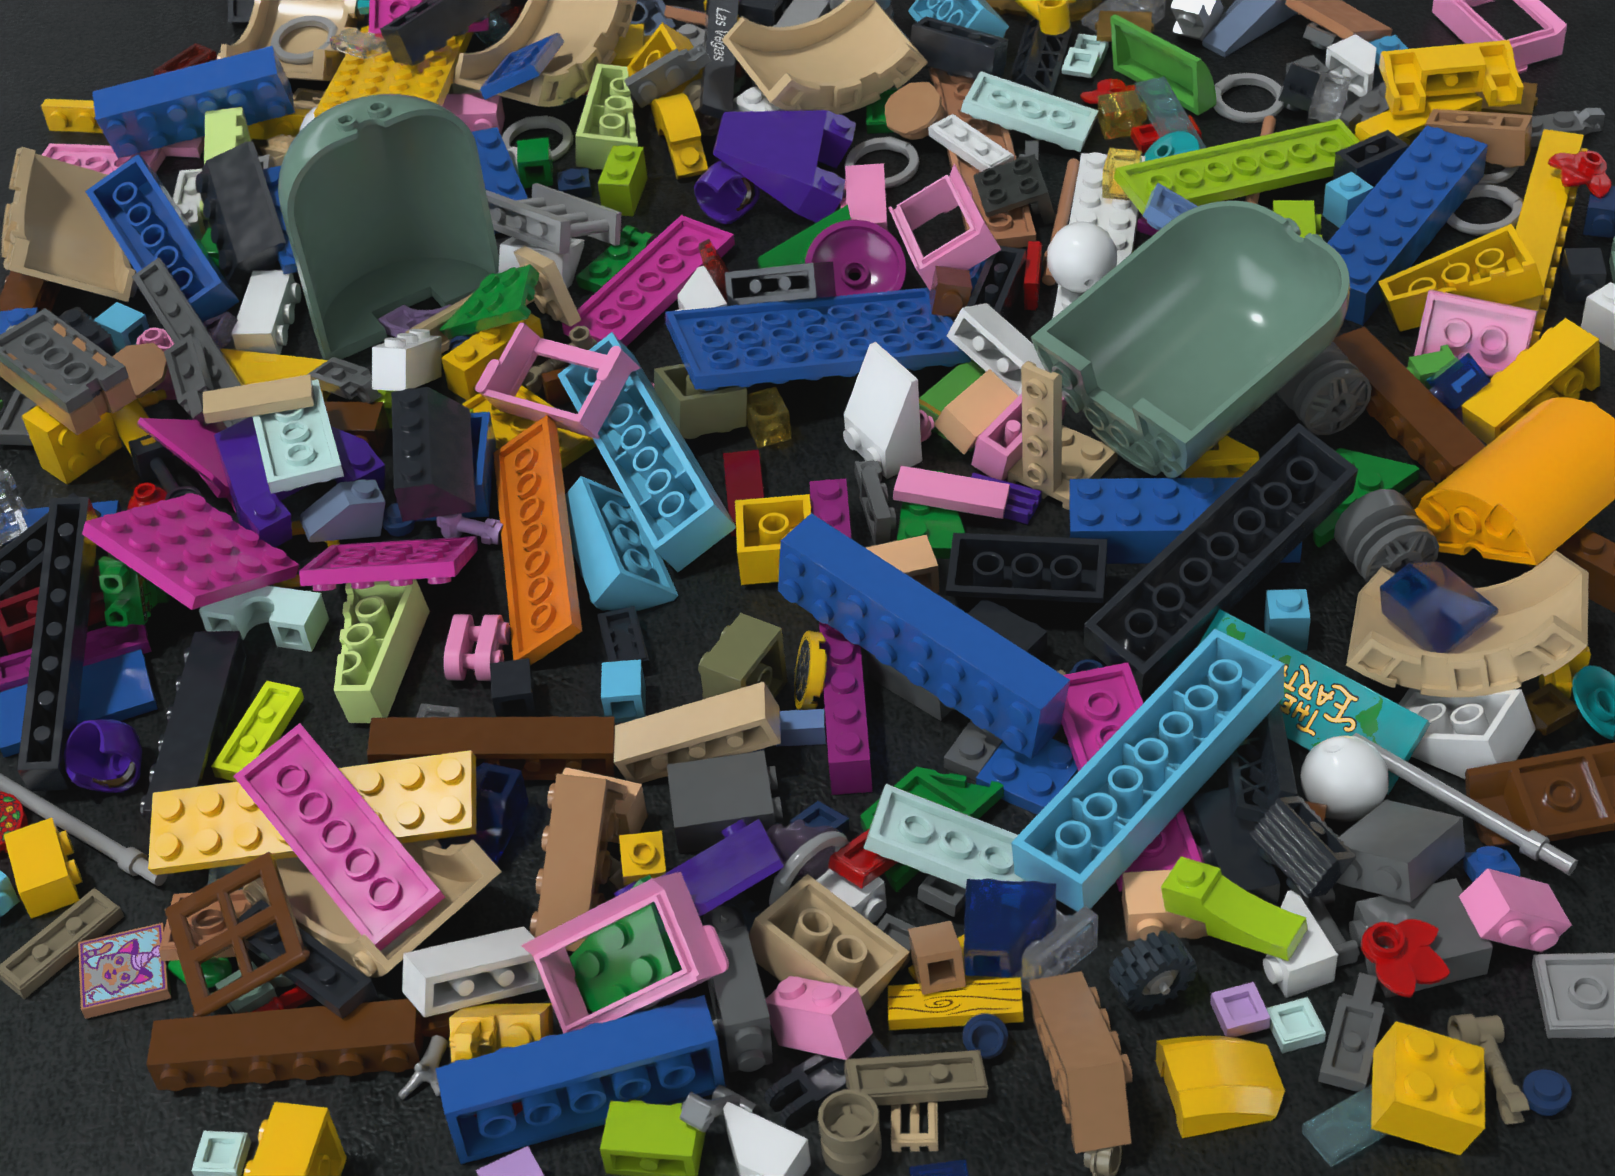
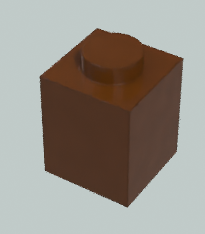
[929,266,972,318]

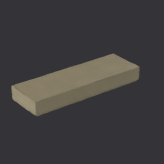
[0,888,124,999]
[844,1050,988,1106]

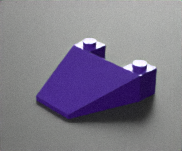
[713,110,856,223]
[214,416,385,547]
[614,819,785,917]

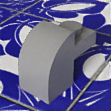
[1171,0,1224,41]

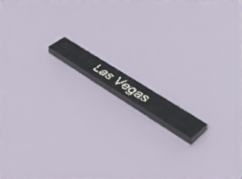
[699,0,738,119]

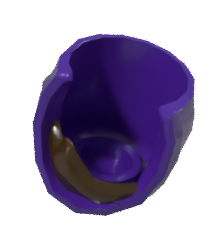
[694,160,761,224]
[64,719,142,793]

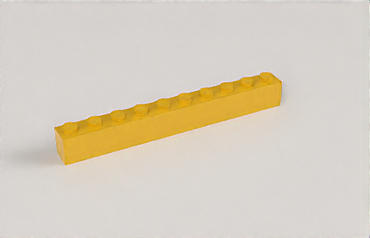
[1506,129,1588,348]

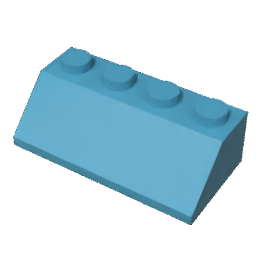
[908,0,1009,38]
[565,476,678,611]

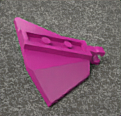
[137,417,236,512]

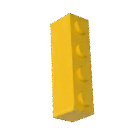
[1355,93,1483,146]

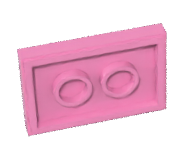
[1414,289,1538,377]

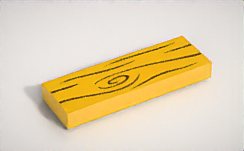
[888,977,1024,1030]

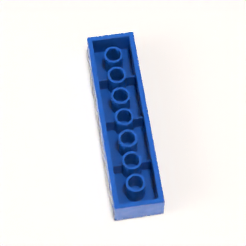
[1327,125,1488,325]
[778,513,1070,759]

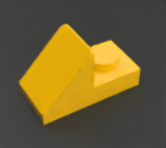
[1181,435,1259,478]

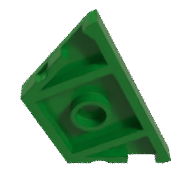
[439,264,540,339]
[1313,448,1420,548]
[860,767,1004,892]
[569,875,682,1012]

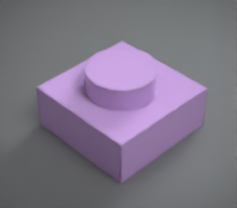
[1210,982,1270,1037]

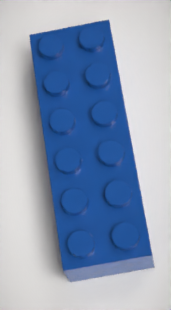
[93,46,295,158]
[85,154,239,326]
[1069,477,1302,564]
[435,996,725,1164]

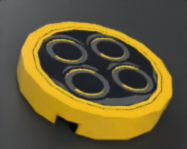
[794,631,827,710]

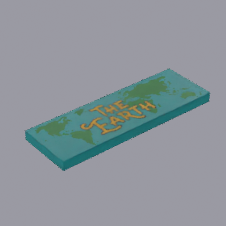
[1197,609,1431,795]

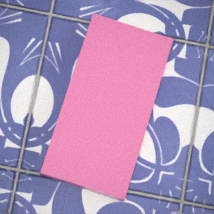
[42,143,166,175]

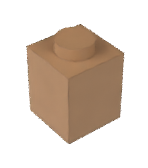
[908,921,966,995]

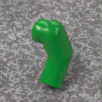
[168,957,233,988]

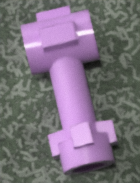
[436,513,503,545]

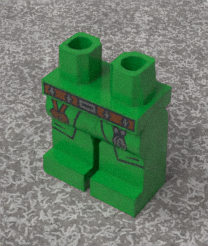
[98,553,173,627]

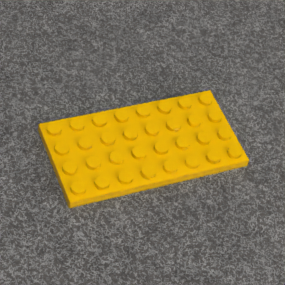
[314,26,474,117]

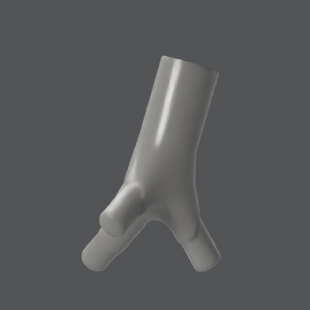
[398,1036,448,1099]

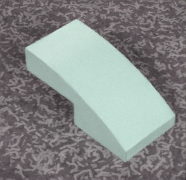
[1061,33,1109,78]

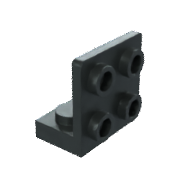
[973,154,1056,226]

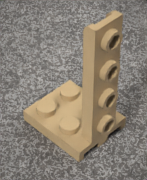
[405,246,581,353]
[1008,361,1118,510]

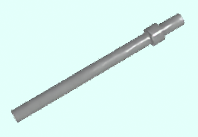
[1353,733,1578,875]
[0,773,167,886]

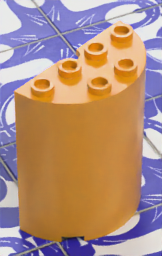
[1415,397,1615,566]

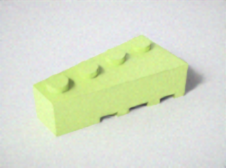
[575,63,638,170]
[200,107,252,226]
[334,579,430,723]

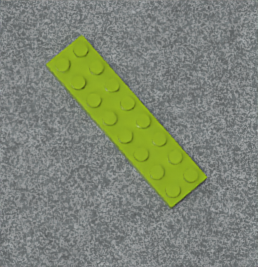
[1114,119,1360,215]

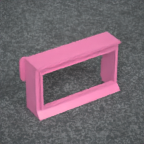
[1432,0,1567,74]
[889,164,1001,291]
[475,322,641,439]
[521,872,729,1034]

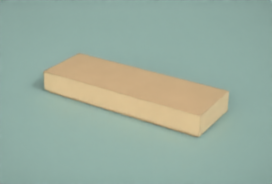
[203,374,314,424]

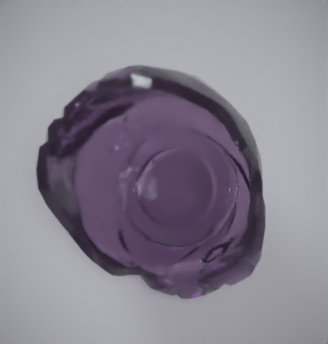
[767,819,839,879]

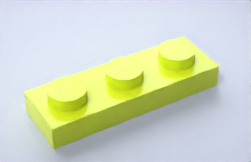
[211,681,304,782]

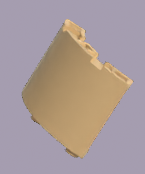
[217,0,364,81]
[453,0,637,107]
[722,0,928,114]
[2,147,138,302]
[1346,550,1589,698]
[243,839,502,978]

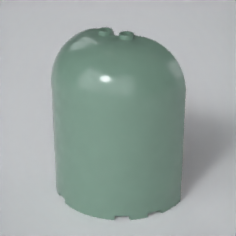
[278,94,499,360]
[1031,201,1350,478]

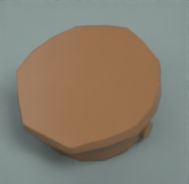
[885,82,944,140]

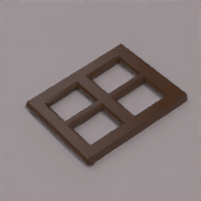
[165,851,310,1017]

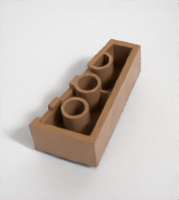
[530,774,627,951]
[1029,971,1132,1153]

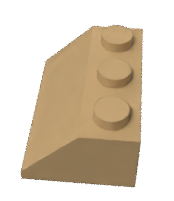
[749,874,910,1012]

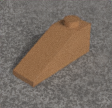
[1425,109,1532,168]

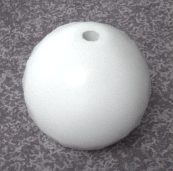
[1047,221,1117,293]
[1301,735,1389,823]

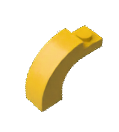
[651,93,708,180]

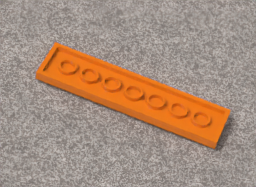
[493,415,582,665]

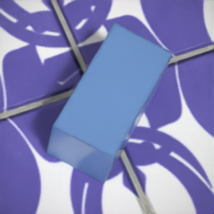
[776,709,826,747]

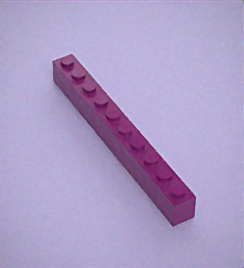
[809,479,873,795]

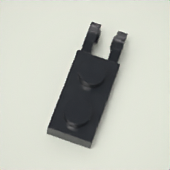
[764,1033,891,1128]

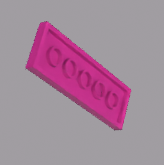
[562,215,735,347]
[1061,663,1202,892]
[234,723,445,951]

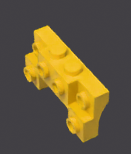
[1379,40,1524,116]

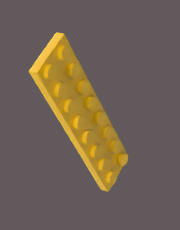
[148,750,476,875]

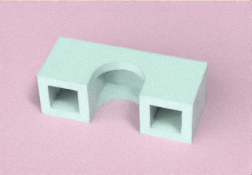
[199,586,329,652]

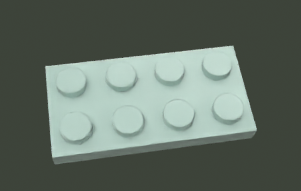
[961,71,1098,152]
[252,379,344,494]
[864,784,1034,911]

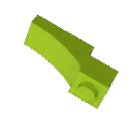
[1161,856,1308,961]

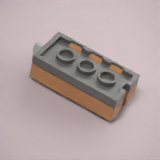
[0,308,136,435]

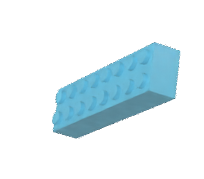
[557,332,736,572]
[1011,629,1284,915]

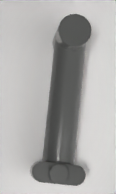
[1300,888,1360,967]
[680,1085,759,1133]

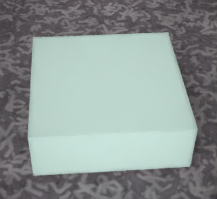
[1266,997,1326,1054]
[191,1131,251,1176]

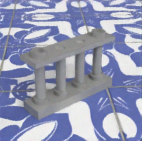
[486,183,621,254]

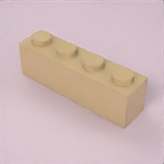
[614,682,781,784]

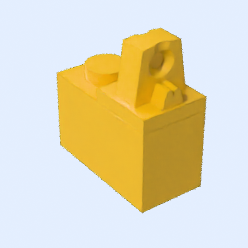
[449,1003,554,1063]

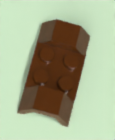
[1465,743,1615,847]

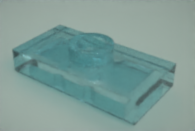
[1302,1084,1388,1167]

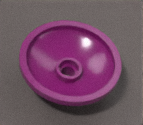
[805,220,906,298]

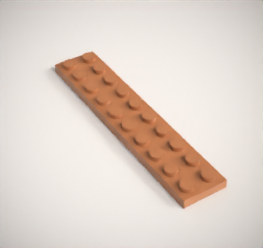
[928,68,1036,248]

